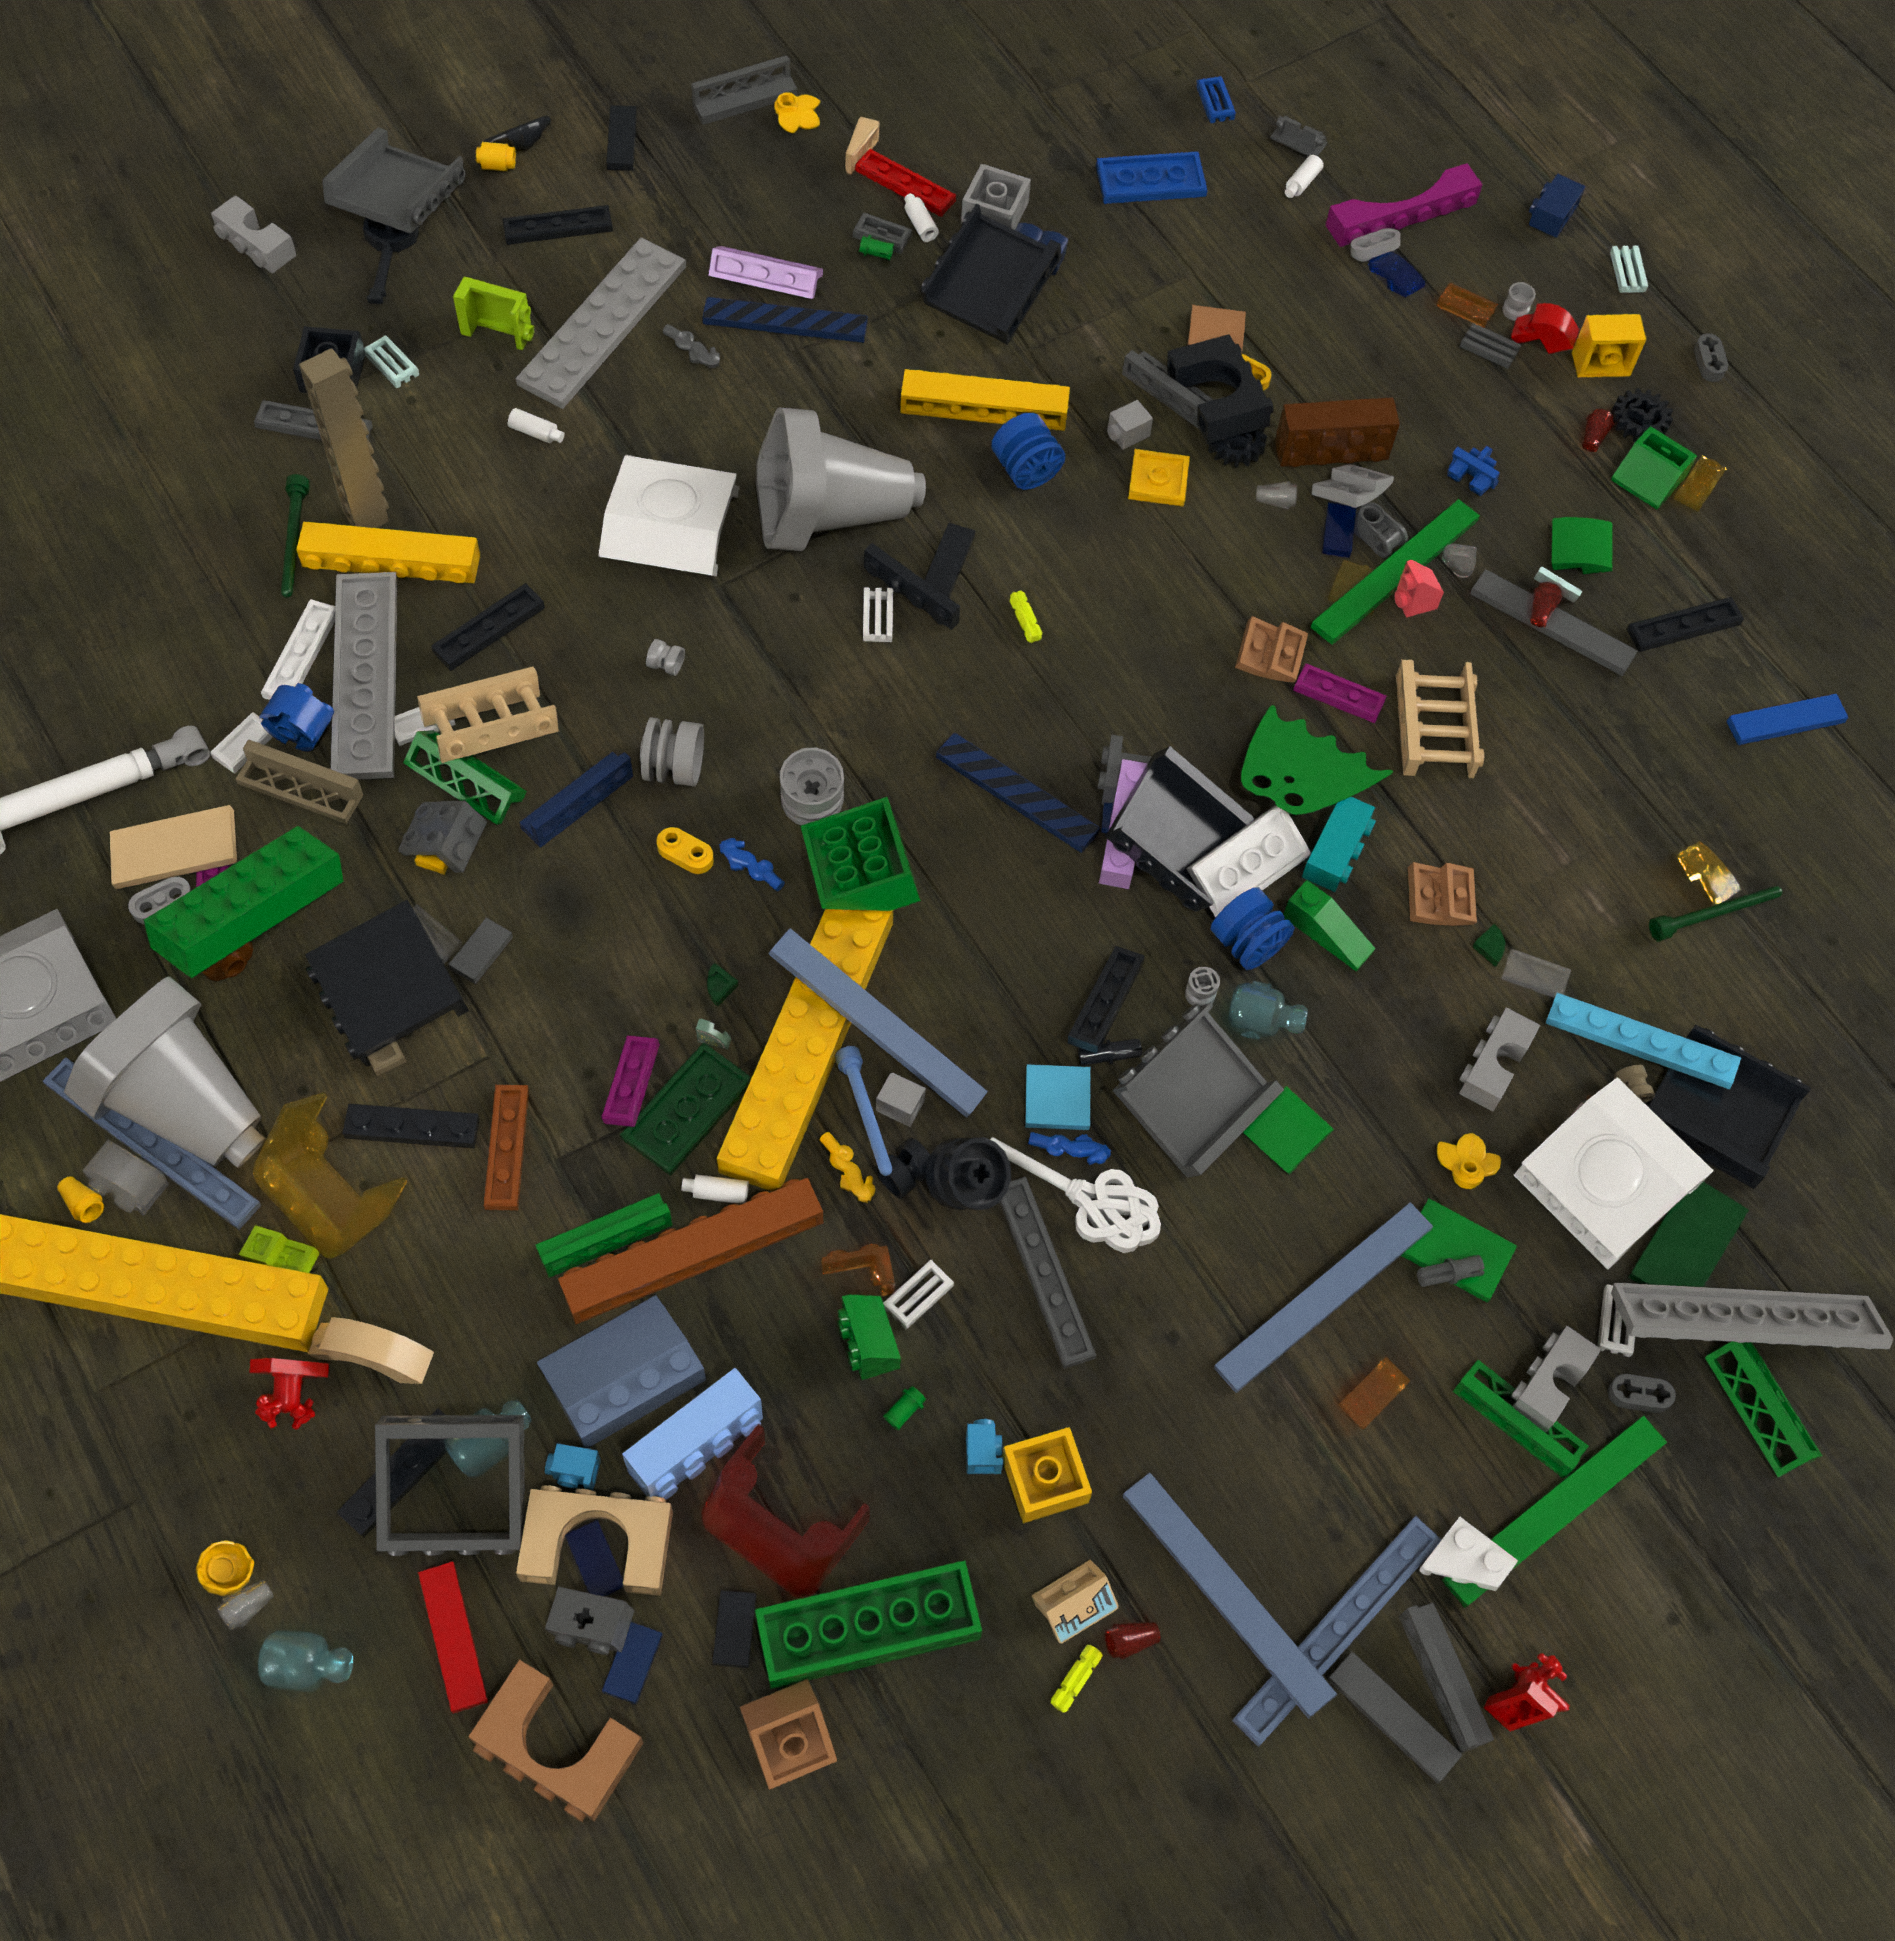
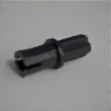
[1078,1039,1142,1066]

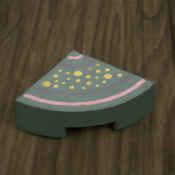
[696,1019,731,1050]

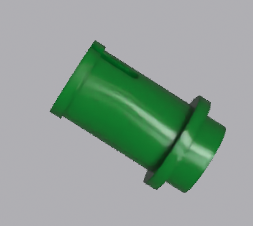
[859,235,894,261]
[883,1386,926,1431]

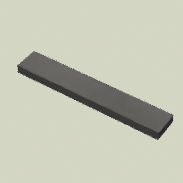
[1470,569,1638,676]
[999,1177,1096,1369]

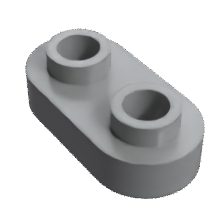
[1351,228,1400,262]
[128,877,192,924]

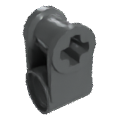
[1353,502,1408,558]

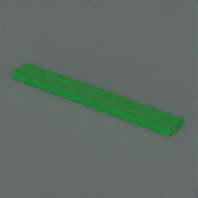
[1311,499,1480,645]
[1442,1416,1667,1608]

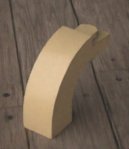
[308,1317,434,1384]

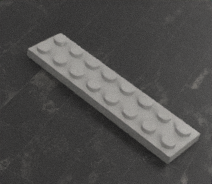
[516,238,686,409]
[331,572,397,779]
[1611,1283,1894,1349]

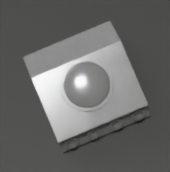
[0,909,117,1082]

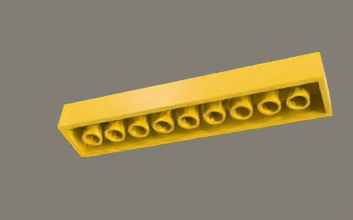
[717,909,893,1192]
[0,1214,329,1352]

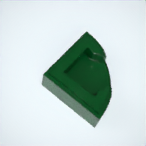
[1472,924,1505,967]
[707,963,739,1007]

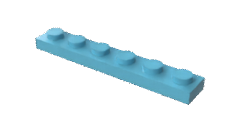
[1545,993,1741,1090]

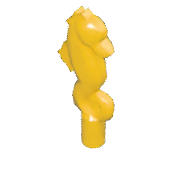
[819,1132,876,1203]

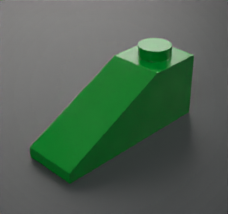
[1283,880,1376,972]

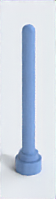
[835,1046,892,1176]

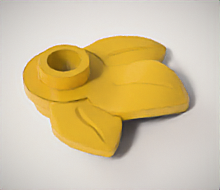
[775,93,820,133]
[1437,1133,1501,1189]

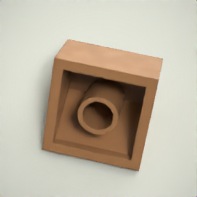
[740,1679,837,1790]

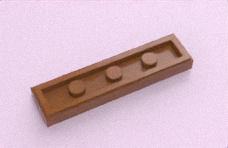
[484,1085,529,1210]

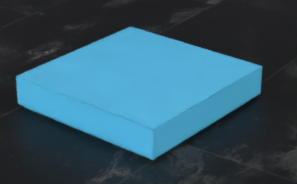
[1025,1064,1090,1130]

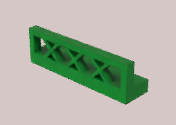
[403,730,527,825]
[535,1193,673,1278]
[1705,1341,1823,1477]
[1453,1360,1589,1479]

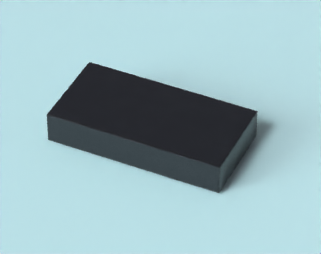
[712,1591,756,1668]

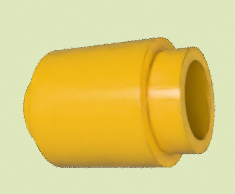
[476,142,516,171]

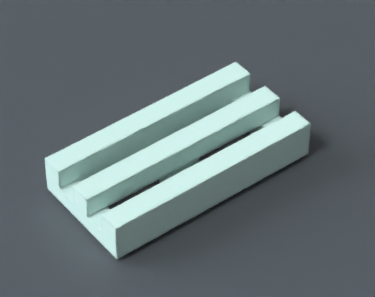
[1610,246,1648,293]
[364,335,420,388]

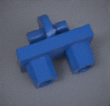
[1447,446,1500,496]

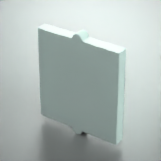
[1534,566,1582,603]

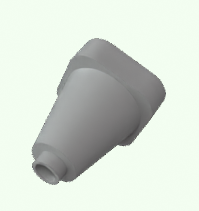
[756,407,926,551]
[64,976,266,1168]

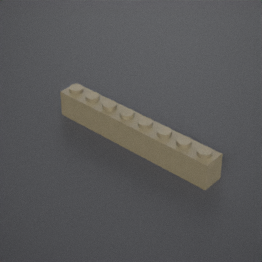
[299,348,389,528]

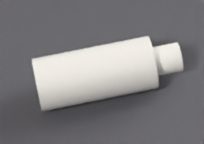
[1285,155,1323,198]
[904,194,939,242]
[508,408,564,443]
[681,1174,749,1204]

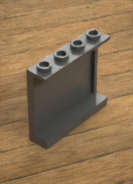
[323,127,465,234]
[1112,1003,1284,1178]

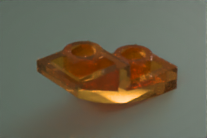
[1338,1356,1411,1430]

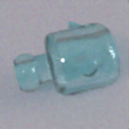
[1228,980,1308,1040]
[444,1400,532,1478]
[258,1630,353,1692]

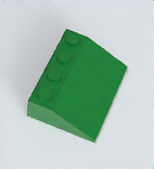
[801,797,921,911]

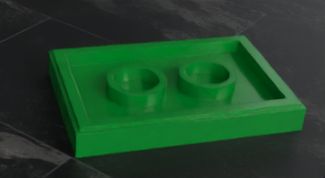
[1401,1198,1517,1303]

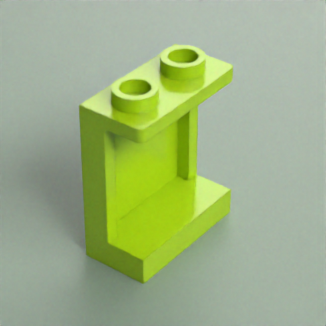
[453,276,534,350]

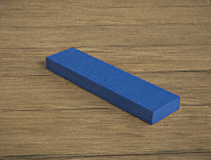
[1727,694,1849,745]

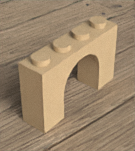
[516,1485,673,1596]

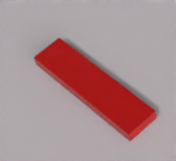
[855,149,956,217]
[418,1561,489,1714]

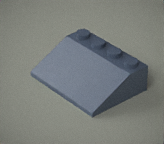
[537,1295,706,1449]

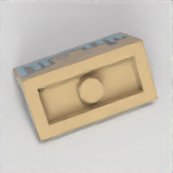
[1031,1560,1119,1643]

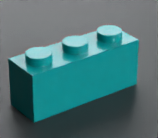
[1302,797,1376,892]

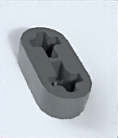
[1694,333,1728,382]
[1607,1374,1676,1413]

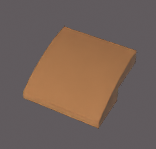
[1188,305,1246,351]
[1235,616,1308,682]
[1408,862,1477,926]

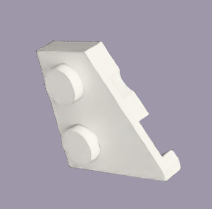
[1419,1517,1518,1591]

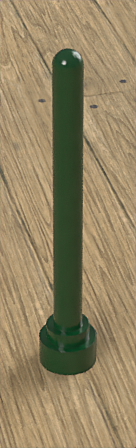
[281,474,310,598]
[1649,886,1783,942]

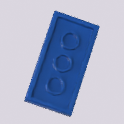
[1096,152,1207,204]

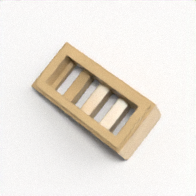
[845,117,879,174]

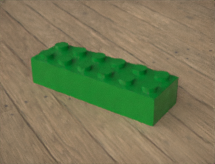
[144,826,344,978]
[755,1561,982,1689]

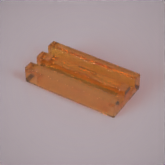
[1437,283,1498,328]

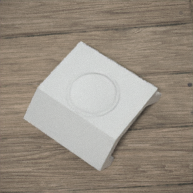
[599,455,739,576]
[1514,1077,1714,1270]

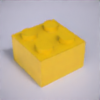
[1572,314,1646,377]
[1001,1427,1092,1523]

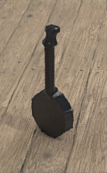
[363,218,420,304]

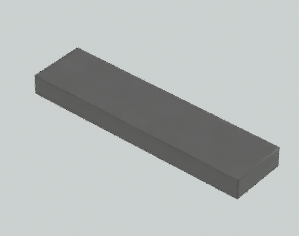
[254,400,373,440]
[1327,1652,1462,1784]

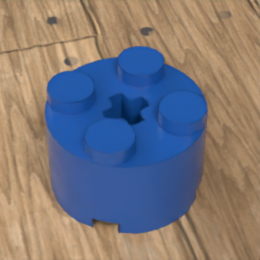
[259,683,335,751]

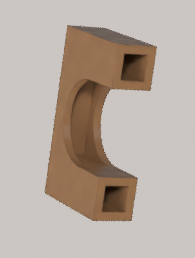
[469,1660,644,1822]

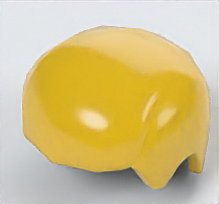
[196,1540,254,1596]

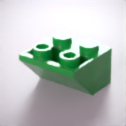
[1611,426,1697,510]
[837,1295,901,1380]

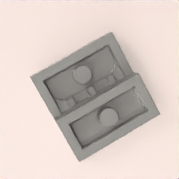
[1312,464,1394,508]

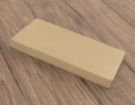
[110,805,237,889]

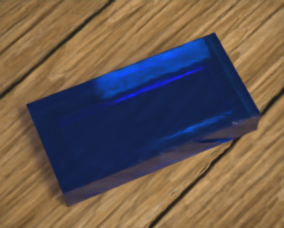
[1322,503,1356,558]
[565,1520,624,1596]

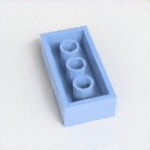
[622,1368,763,1500]

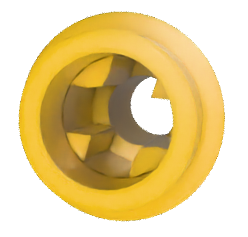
[57,1176,104,1223]

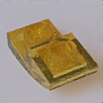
[1674,455,1727,512]
[1676,841,1741,905]

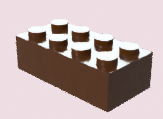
[1275,397,1400,467]

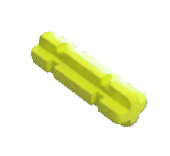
[1010,590,1042,643]
[1051,1644,1102,1713]

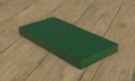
[620,1042,752,1176]
[1628,1182,1749,1287]

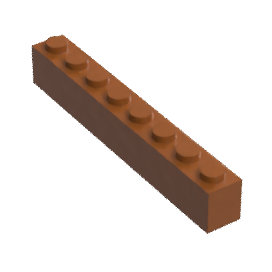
[558,1177,823,1324]

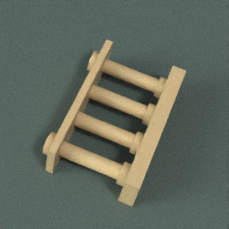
[1396,660,1484,778]
[417,666,559,763]

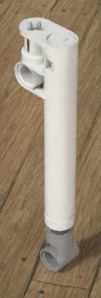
[0,726,211,855]

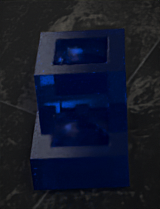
[1369,251,1425,297]

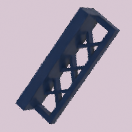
[519,752,633,848]

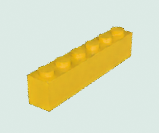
[901,369,1070,431]
[296,521,480,583]

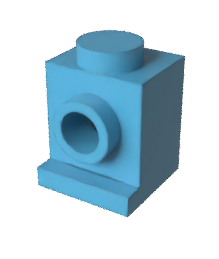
[966,1419,1003,1474]
[545,1443,601,1491]

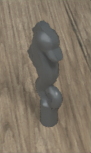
[663,324,720,368]

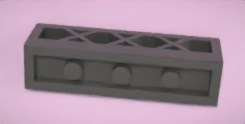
[691,55,798,125]
[1122,350,1213,429]
[1399,1603,1494,1753]

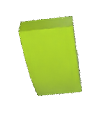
[239,1225,320,1273]

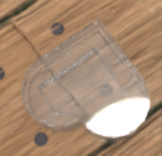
[1442,544,1477,578]

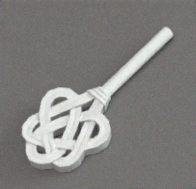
[990,1137,1161,1253]

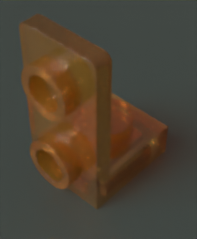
[821,1244,895,1296]

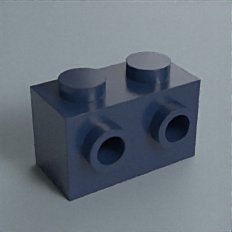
[1529,173,1586,238]

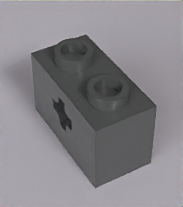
[545,1587,634,1655]

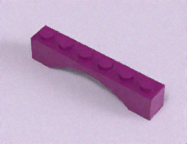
[1325,163,1482,247]

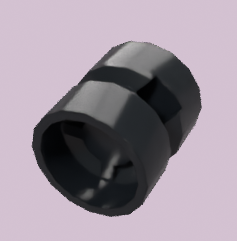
[874,1137,930,1199]

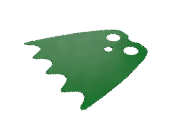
[1241,705,1393,815]

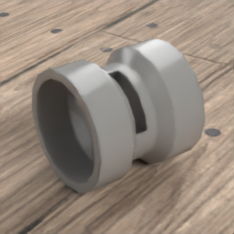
[1502,282,1536,321]
[646,639,685,676]
[1185,967,1220,1006]

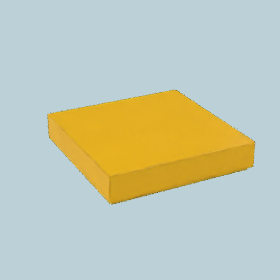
[1128,449,1190,507]

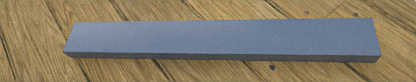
[769,928,988,1118]
[43,1057,261,1230]
[1214,1202,1433,1393]
[1123,1473,1337,1719]
[1232,1516,1442,1747]

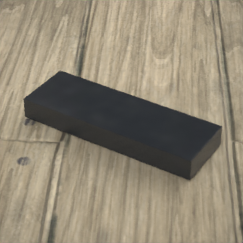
[606,105,637,171]
[924,523,976,598]

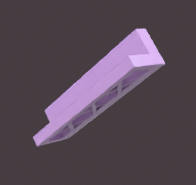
[708,246,823,299]

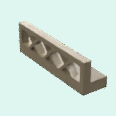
[235,739,363,824]

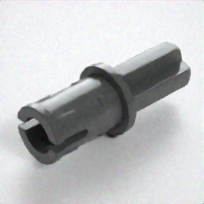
[1417,1255,1485,1287]

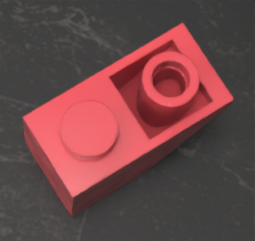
[1394,560,1444,618]

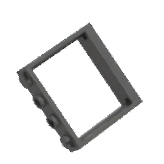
[375,1415,525,1556]

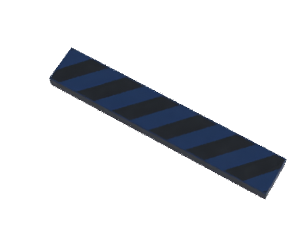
[702,297,868,343]
[936,732,1100,853]

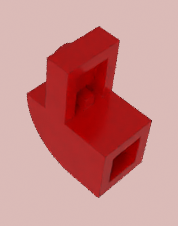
[1511,303,1579,354]

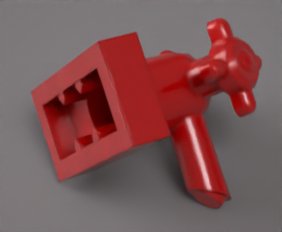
[249,1358,329,1430]
[1484,1653,1570,1731]

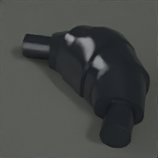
[484,115,551,150]

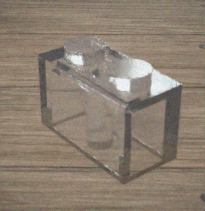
[82,1139,169,1216]

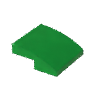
[1552,517,1613,574]
[1243,1086,1334,1175]

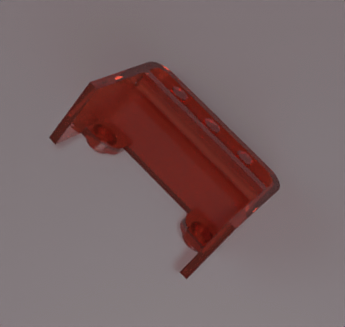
[701,1424,870,1598]

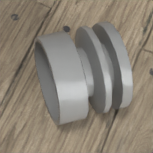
[640,717,704,787]
[780,747,844,825]

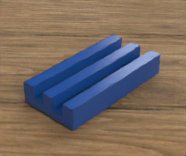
[1196,76,1236,123]

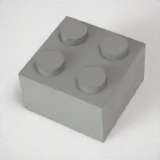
[961,164,1031,230]

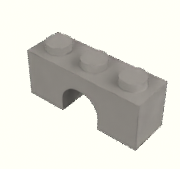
[211,195,297,274]
[1459,1007,1540,1112]
[1510,1326,1601,1433]

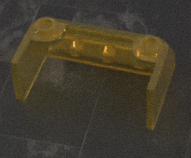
[253,1092,407,1259]

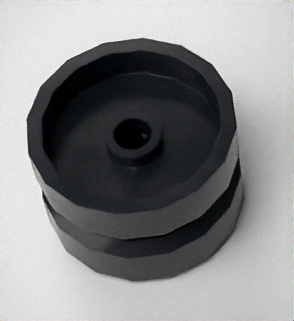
[926,1137,1011,1210]

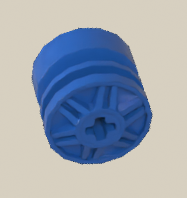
[991,412,1066,490]
[1210,887,1295,970]

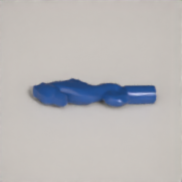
[719,838,785,891]
[1028,1132,1111,1165]

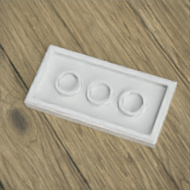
[1187,805,1311,917]

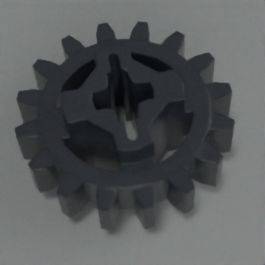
[1611,388,1673,442]
[1206,428,1267,468]

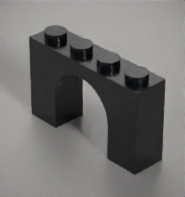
[1167,334,1274,444]

